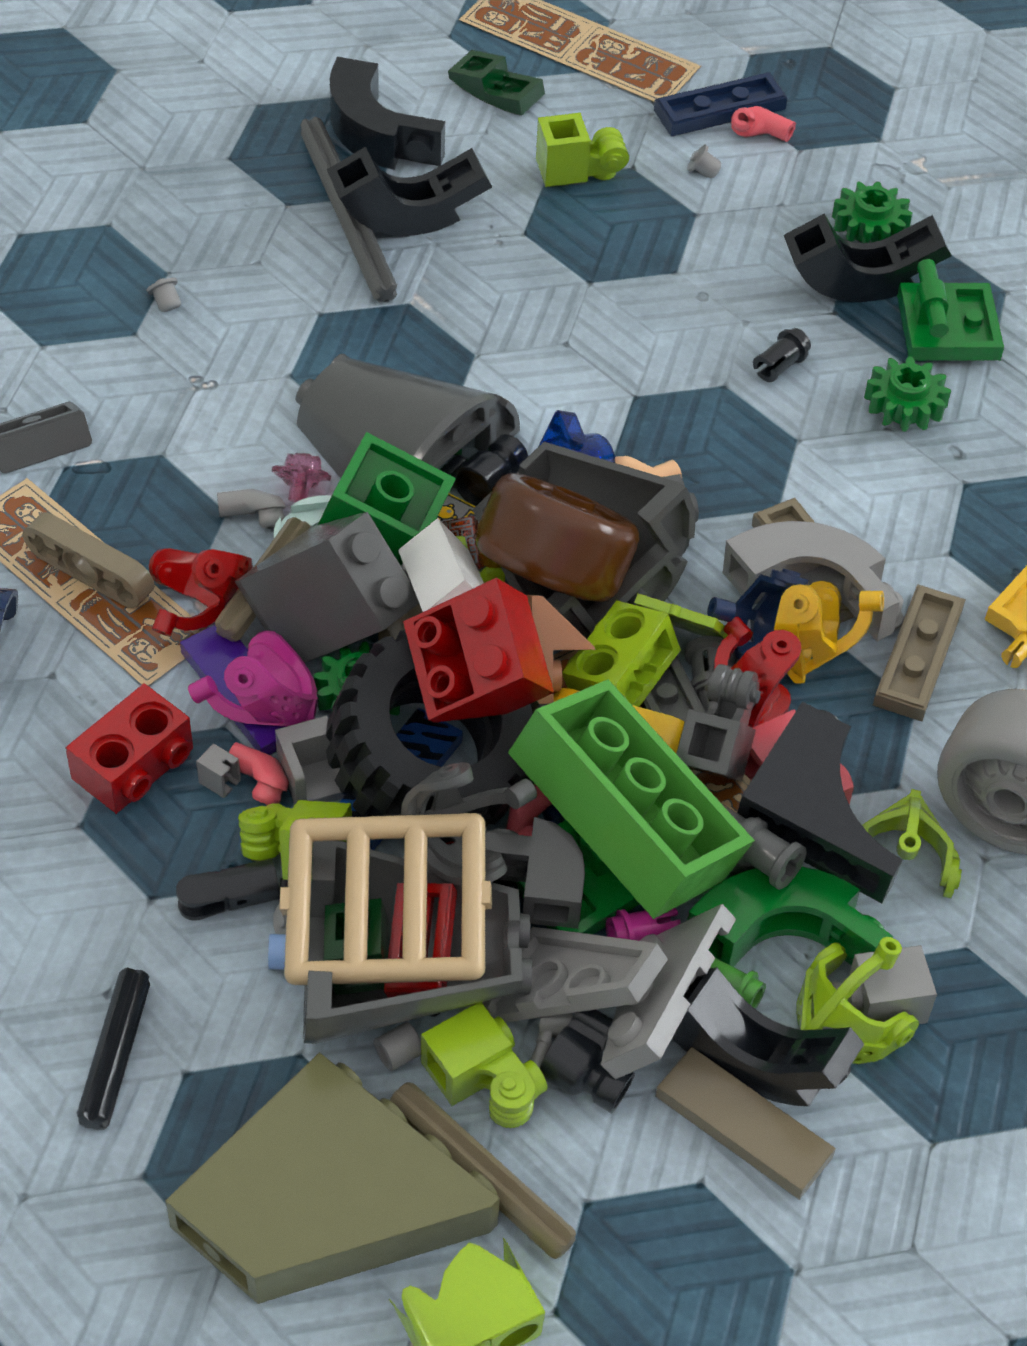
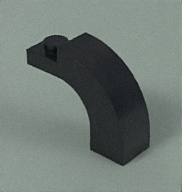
[329,57,445,170]
[327,147,492,236]
[783,214,952,302]
[673,968,864,1106]

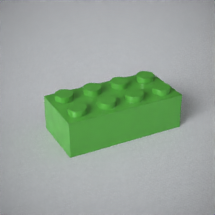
[508,679,755,919]

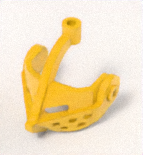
[774,580,884,683]

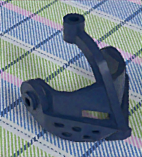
[707,568,810,659]

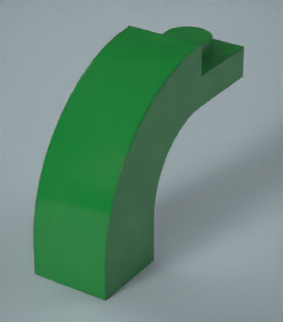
[687,867,893,967]

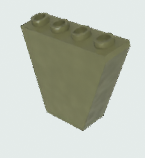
[165,1052,500,1304]

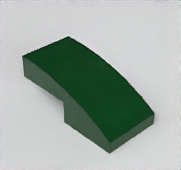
[448,50,545,116]

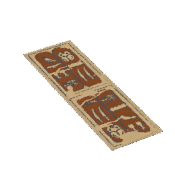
[0,478,207,686]

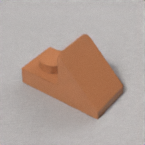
[527,595,595,704]

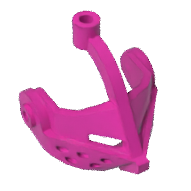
[188,630,318,726]

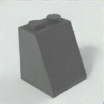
[235,512,419,663]

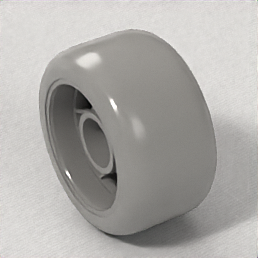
[937,689,1027,855]

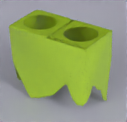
[389,1238,545,1346]

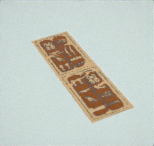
[459,0,701,102]

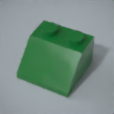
[318,432,456,566]

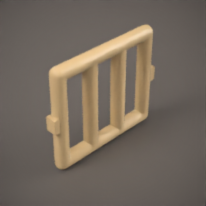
[280,813,492,985]

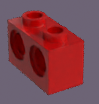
[65,683,193,814]

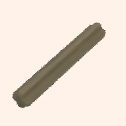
[390,1082,576,1259]

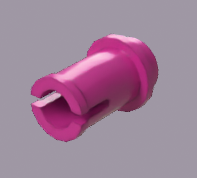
[606,907,681,941]

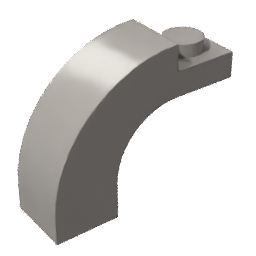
[722,521,900,641]

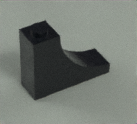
[737,701,903,904]

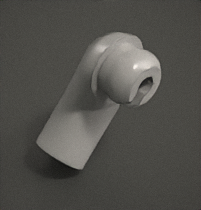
[217,489,286,528]

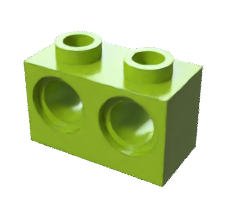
[562,600,681,707]

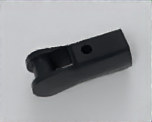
[176,858,280,921]

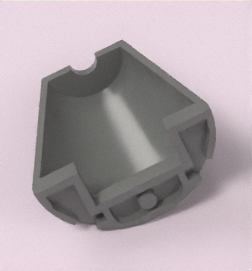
[296,354,520,479]
[473,442,695,639]
[303,841,532,1044]

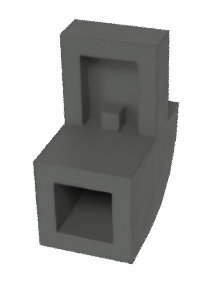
[485,817,585,929]

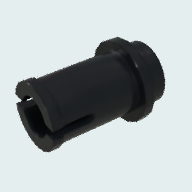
[753,328,811,382]

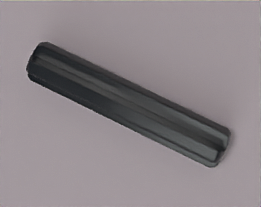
[77,968,150,1130]

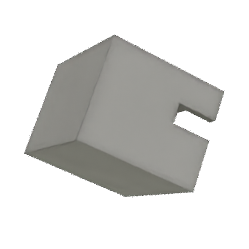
[196,743,241,798]

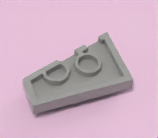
[601,904,736,1079]
[482,927,668,1022]

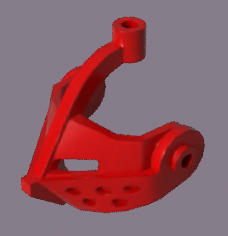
[149,548,253,637]
[714,617,802,728]

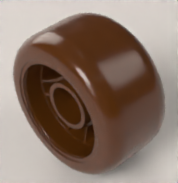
[475,473,639,602]

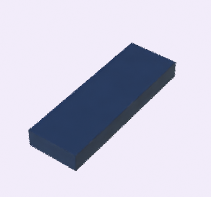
[654,72,788,137]

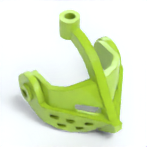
[862,789,962,899]
[796,937,919,1064]

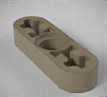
[23,512,155,608]

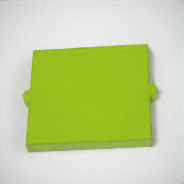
[634,593,728,638]

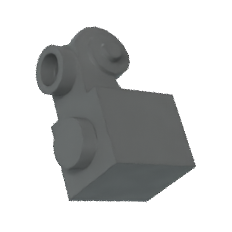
[676,664,761,782]

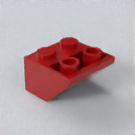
[403,578,554,723]

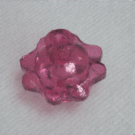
[271,453,331,502]

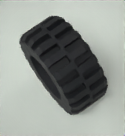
[325,630,539,844]

